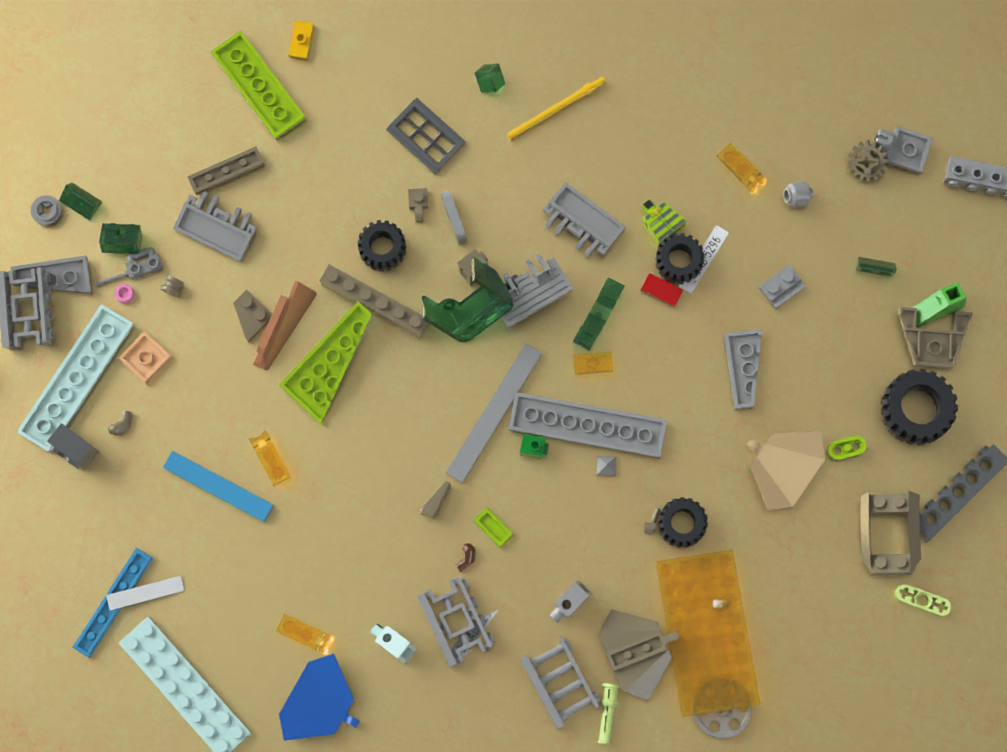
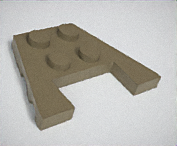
[898,307,972,369]

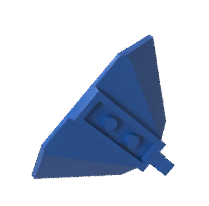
[279,653,360,741]

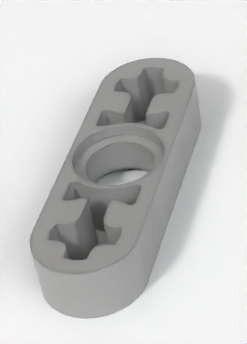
[441,190,467,244]

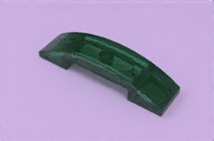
[573,277,625,351]

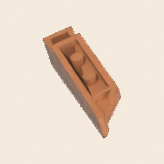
[253,281,317,370]

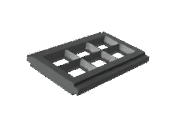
[386,98,466,174]

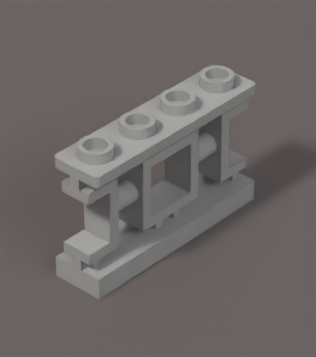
[0,267,54,349]
[417,576,495,668]

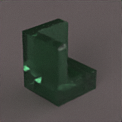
[475,63,505,93]

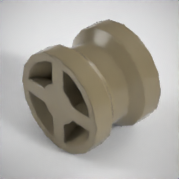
[160,275,184,297]

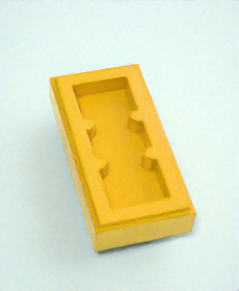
[288,20,314,60]

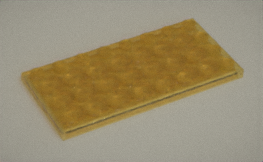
[655,549,761,717]

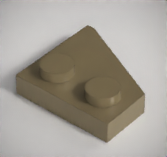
[233,289,272,342]

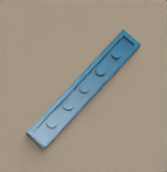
[163,451,274,522]
[72,548,153,658]

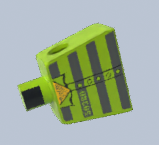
[641,199,687,247]

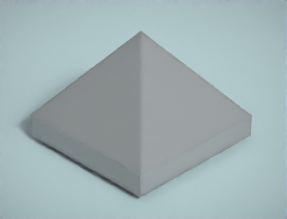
[597,456,616,476]

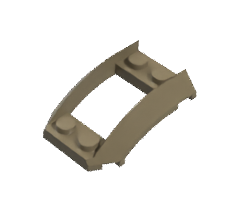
[860,491,921,576]

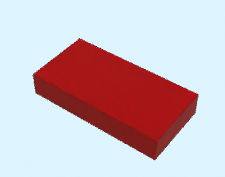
[641,273,683,308]

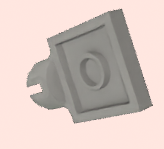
[874,126,933,174]

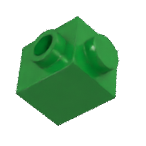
[520,434,549,459]

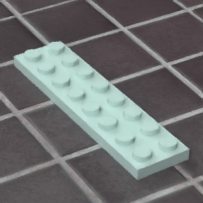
[17,304,134,453]
[119,617,251,752]

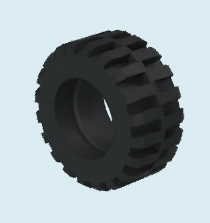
[880,369,958,445]

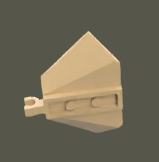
[746,431,825,510]

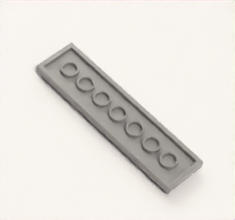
[508,392,667,458]

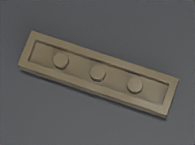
[188,146,265,195]

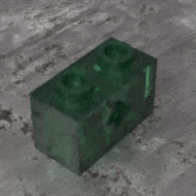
[99,223,143,255]

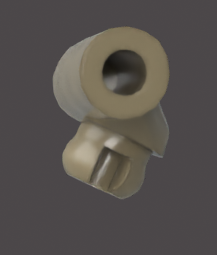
[108,411,132,435]

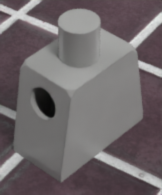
[550,581,593,623]

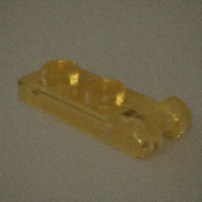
[717,142,767,194]
[249,430,291,486]
[276,614,334,655]

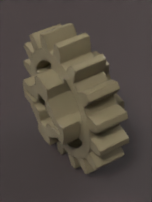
[847,140,889,182]

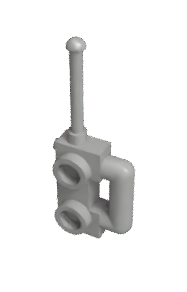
[95,247,163,286]

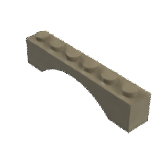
[319,264,430,339]

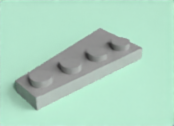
[11,255,92,293]
[724,329,762,410]

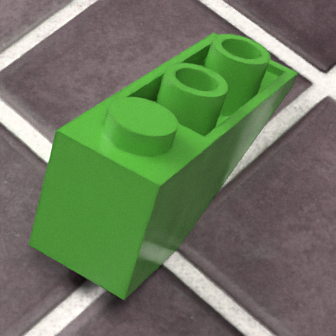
[912,282,967,328]

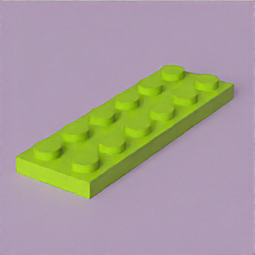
[210,30,306,140]

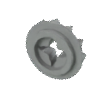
[31,195,62,225]

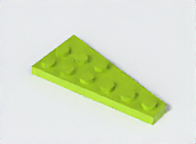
[279,301,372,424]

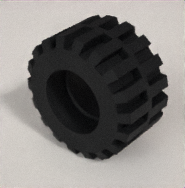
[358,220,406,272]
[655,233,705,284]
[658,497,708,548]

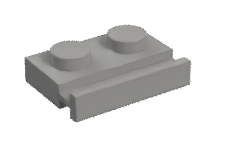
[759,264,806,309]

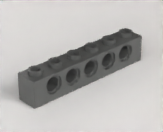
[920,444,1007,543]

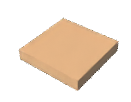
[118,331,172,384]

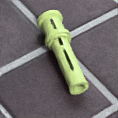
[598,683,620,744]

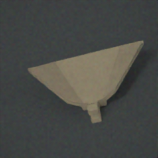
[599,609,680,701]

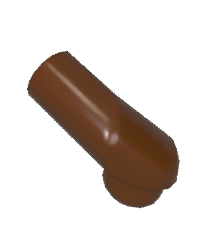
[455,543,476,572]

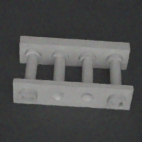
[520,636,600,730]

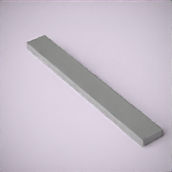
[446,344,542,483]

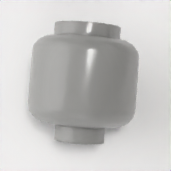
[783,182,813,207]

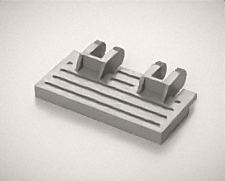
[543,182,626,257]
[173,191,257,261]
[488,253,573,329]

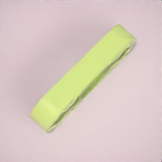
[895,584,951,616]

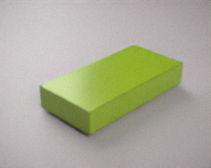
[473,507,514,549]

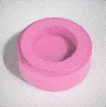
[115,284,135,304]

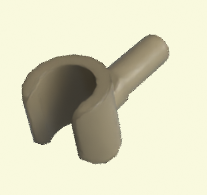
[644,508,661,534]

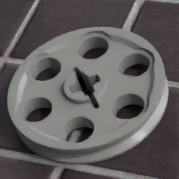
[692,678,752,738]

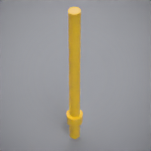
[507,77,606,140]

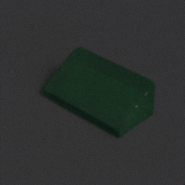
[59,183,102,220]
[856,257,897,277]

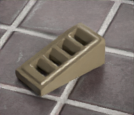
[420,481,451,520]

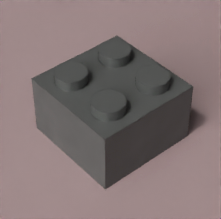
[47,423,99,469]

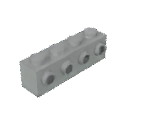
[943,156,1007,198]

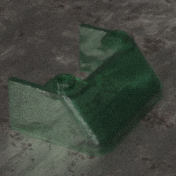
[421,256,513,342]

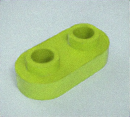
[828,436,867,460]

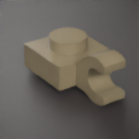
[408,188,428,222]

